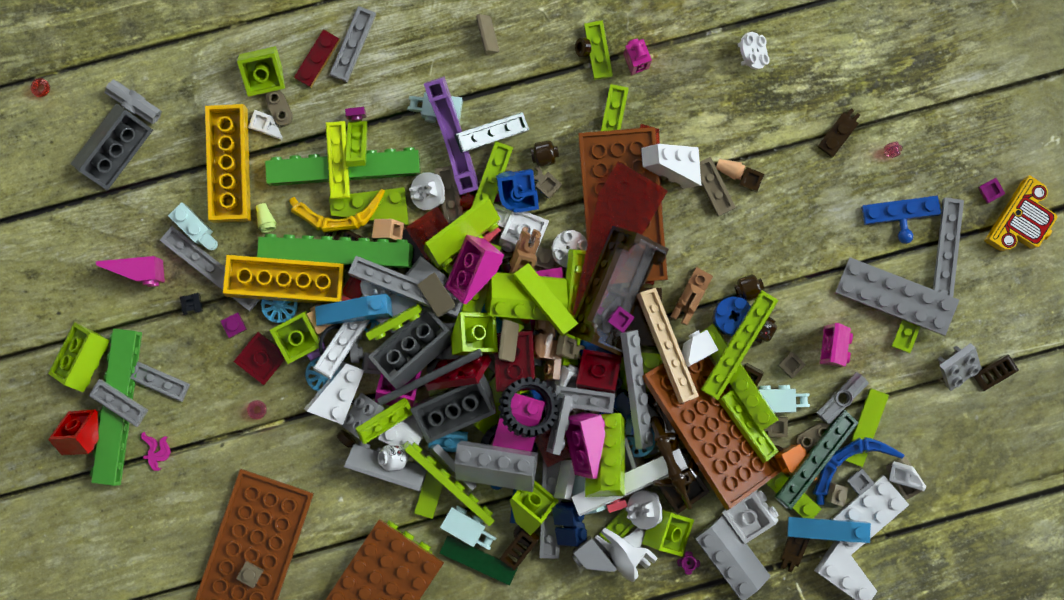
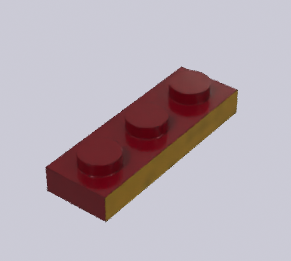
[294,29,340,88]

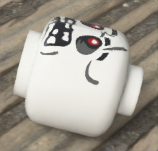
[378,445,408,471]

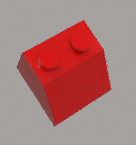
[48,409,99,455]

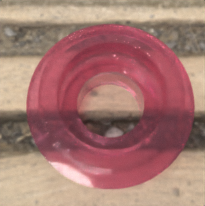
[884,141,903,158]
[247,400,267,419]

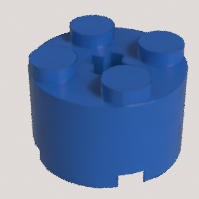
[712,297,751,336]

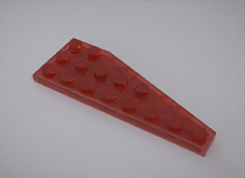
[573,161,668,316]

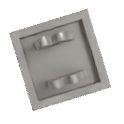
[938,343,982,391]
[341,393,384,438]

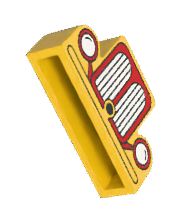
[984,175,1058,251]

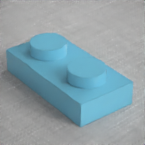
[428,431,468,452]

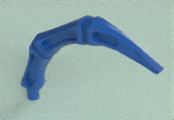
[812,437,905,505]

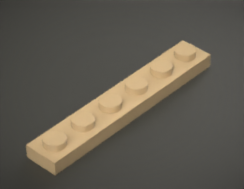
[637,288,699,404]

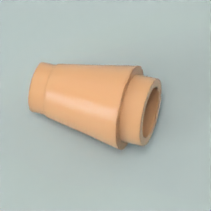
[716,159,746,180]

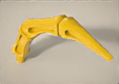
[289,189,385,233]

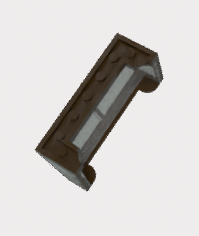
[567,226,669,357]

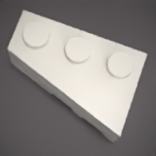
[641,144,701,189]
[304,362,364,425]
[814,541,877,600]

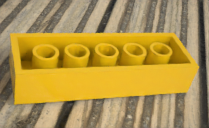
[205,104,251,223]
[223,255,345,304]

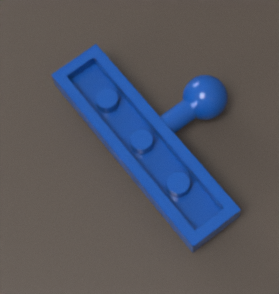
[861,196,941,244]

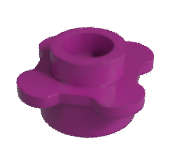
[677,551,700,575]

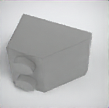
[572,536,617,572]

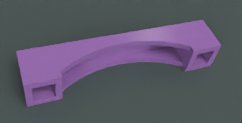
[424,76,479,195]

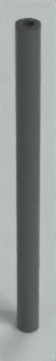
[377,349,483,406]

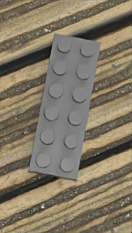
[835,257,959,336]

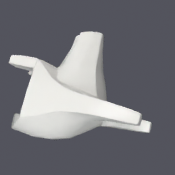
[594,528,657,582]

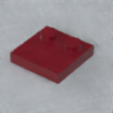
[233,331,285,385]
[576,349,622,394]

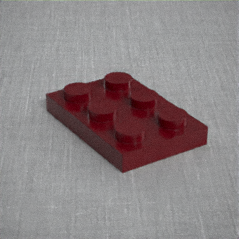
[494,331,535,392]
[425,354,491,391]

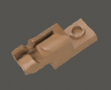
[509,227,541,274]
[670,267,713,326]
[533,320,562,381]

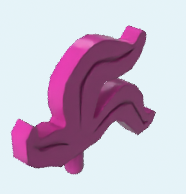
[141,432,171,471]

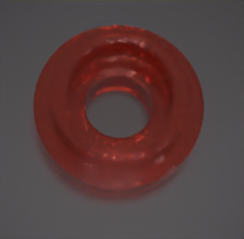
[31,78,50,97]
[459,192,474,211]

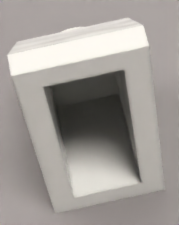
[682,330,718,367]

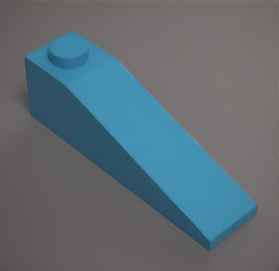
[315,294,393,326]
[787,517,871,543]

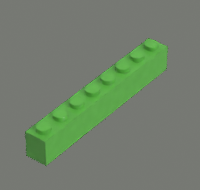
[265,147,421,186]
[257,234,413,268]
[90,328,142,486]

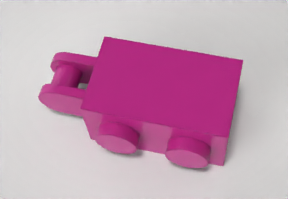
[623,39,652,75]

